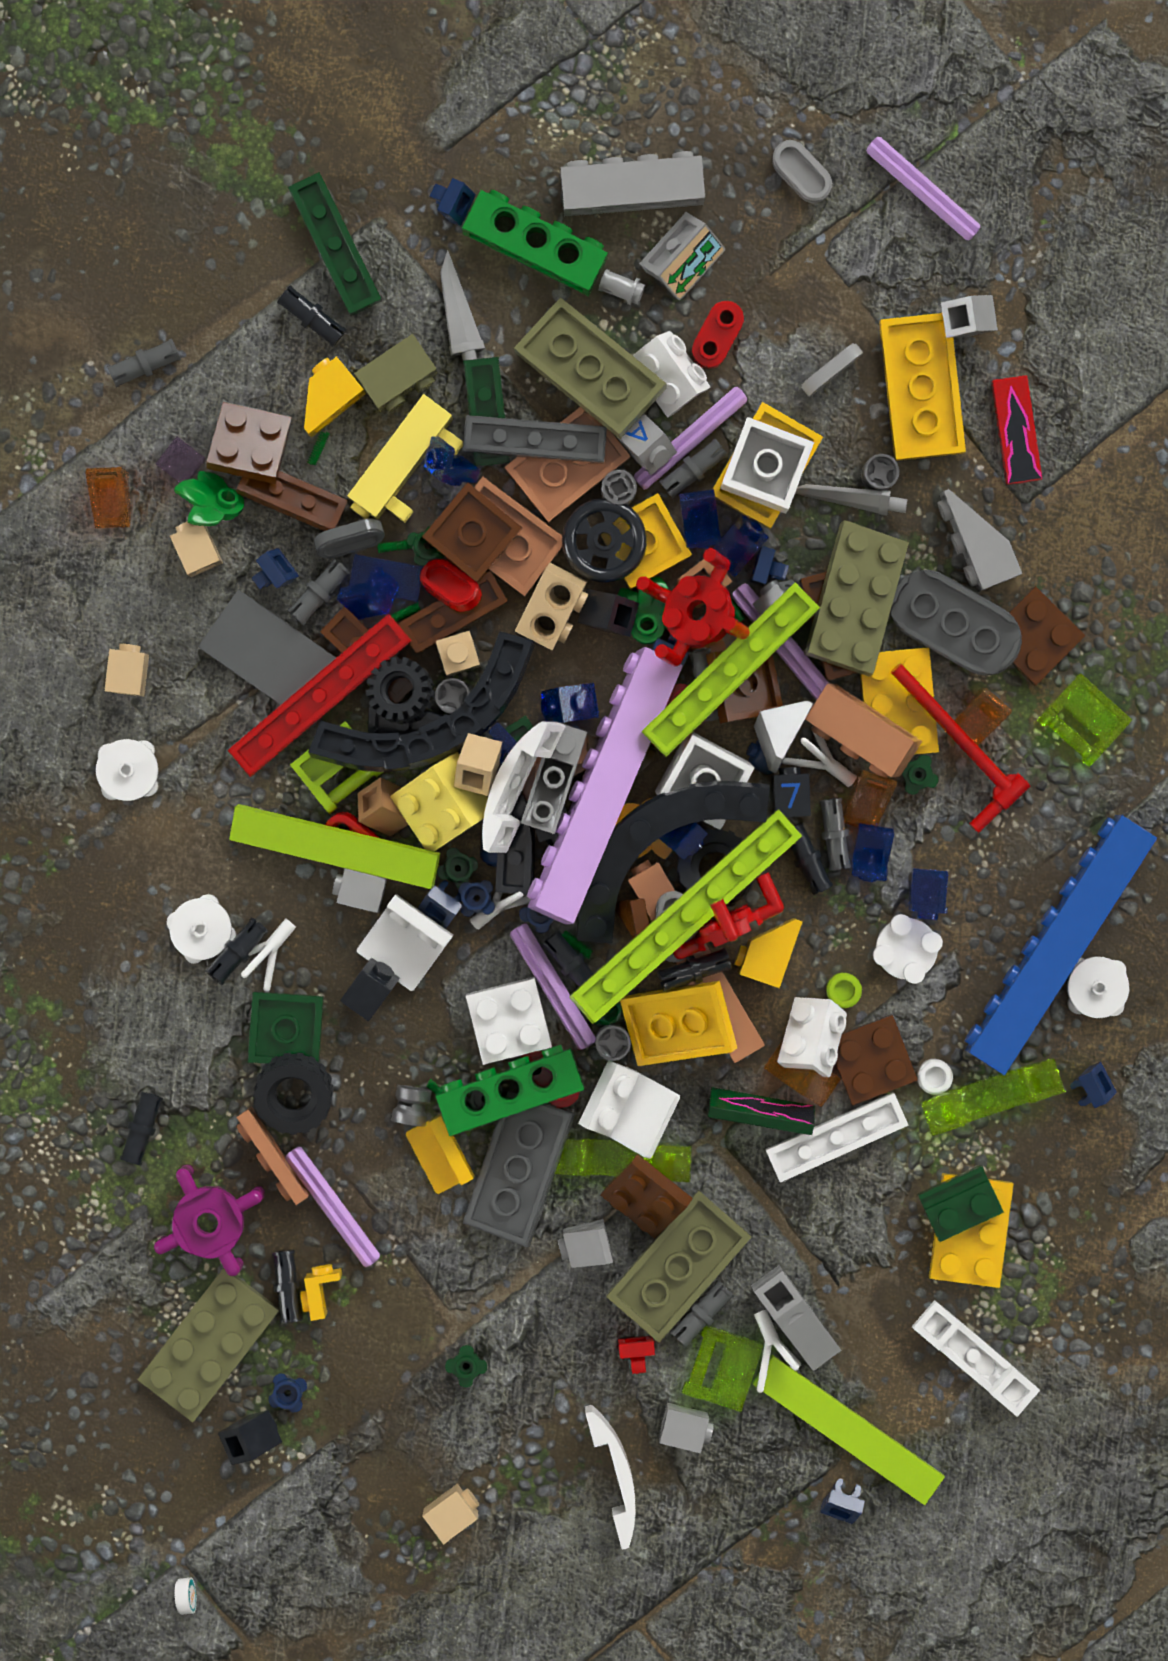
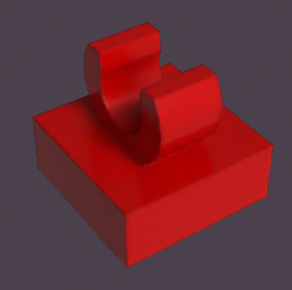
[618,1336,655,1374]

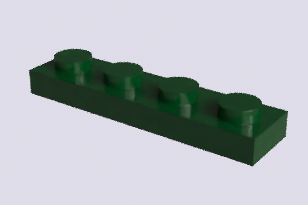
[288,172,382,316]

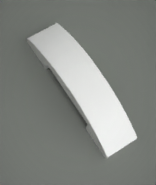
[482,721,565,853]
[912,1300,1040,1417]
[585,1405,636,1550]

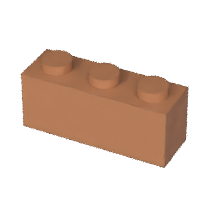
[805,684,922,779]

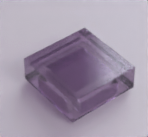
[156,436,206,483]

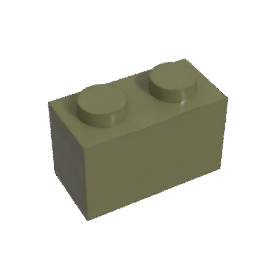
[354,334,438,413]

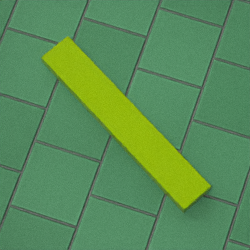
[641,582,820,757]
[229,804,440,889]
[752,1354,945,1505]

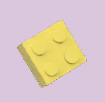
[390,752,488,851]

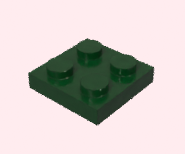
[248,991,324,1064]

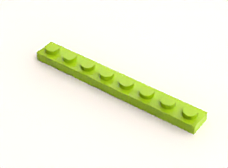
[569,809,802,1024]

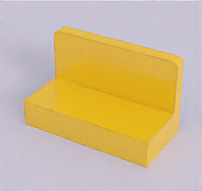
[406,1114,474,1194]

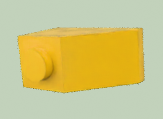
[304,356,365,438]
[734,918,803,988]

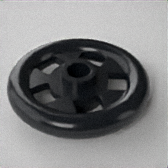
[562,498,647,583]

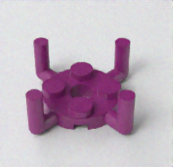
[154,1164,265,1276]

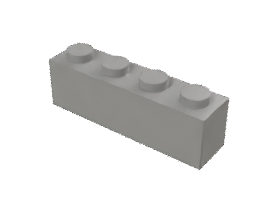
[560,151,705,217]

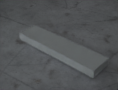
[463,415,607,463]

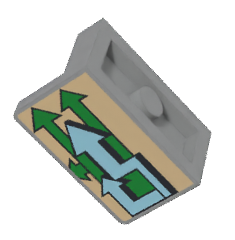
[639,212,725,300]

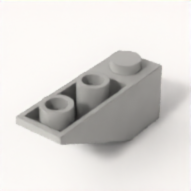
[937,489,1022,592]
[521,721,587,834]
[751,1265,842,1371]

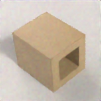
[170,522,223,577]
[436,631,481,677]
[104,644,149,697]
[454,733,503,796]
[423,1483,479,1545]

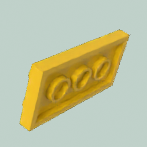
[879,313,966,461]

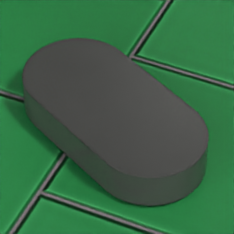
[314,519,385,559]

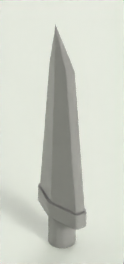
[440,250,485,360]
[795,484,908,516]

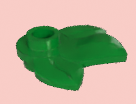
[174,471,244,526]
[617,576,668,644]

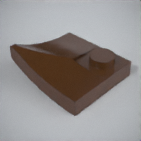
[615,898,657,970]

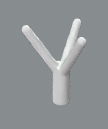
[782,726,857,787]
[470,892,531,930]
[241,918,296,992]
[754,1309,801,1393]

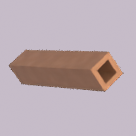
[627,860,765,1063]

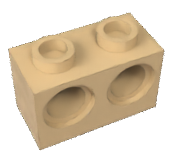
[515,563,589,650]

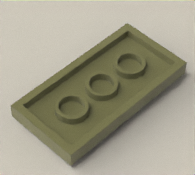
[514,297,667,439]
[804,520,909,677]
[606,1189,752,1343]
[137,1268,280,1422]

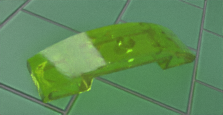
[920,1058,1065,1136]
[555,1138,692,1182]

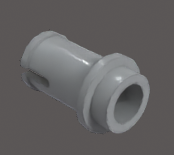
[598,269,645,305]

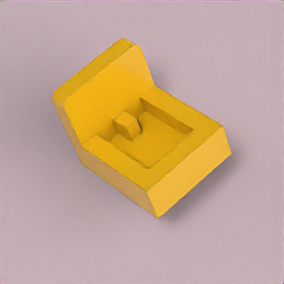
[301,1264,342,1321]

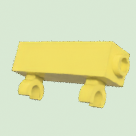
[347,394,464,523]

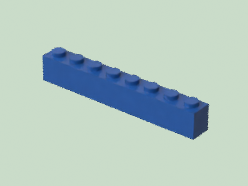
[964,815,1157,1075]

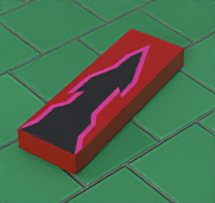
[991,375,1042,486]

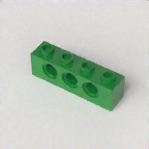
[462,190,608,297]
[436,1044,584,1137]

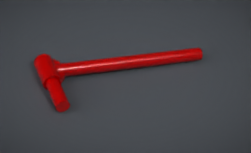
[891,663,1031,834]

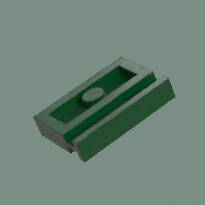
[917,1164,1004,1242]

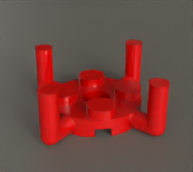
[636,548,750,667]
[673,872,784,960]

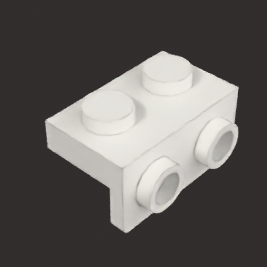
[633,331,710,418]
[777,997,847,1077]

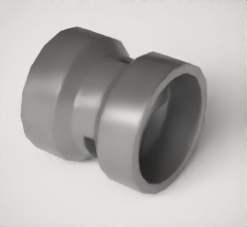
[861,454,899,491]
[601,469,637,505]
[435,678,470,714]
[595,1024,631,1061]
[391,1085,432,1127]

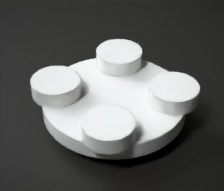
[96,739,158,801]
[167,894,236,963]
[873,914,943,984]
[1067,957,1129,1018]

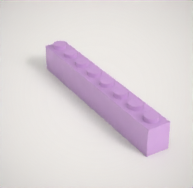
[527,647,683,925]

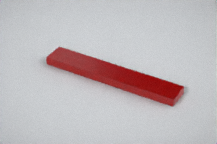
[227,614,412,777]

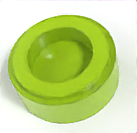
[826,973,862,1008]

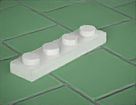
[765,1092,909,1182]

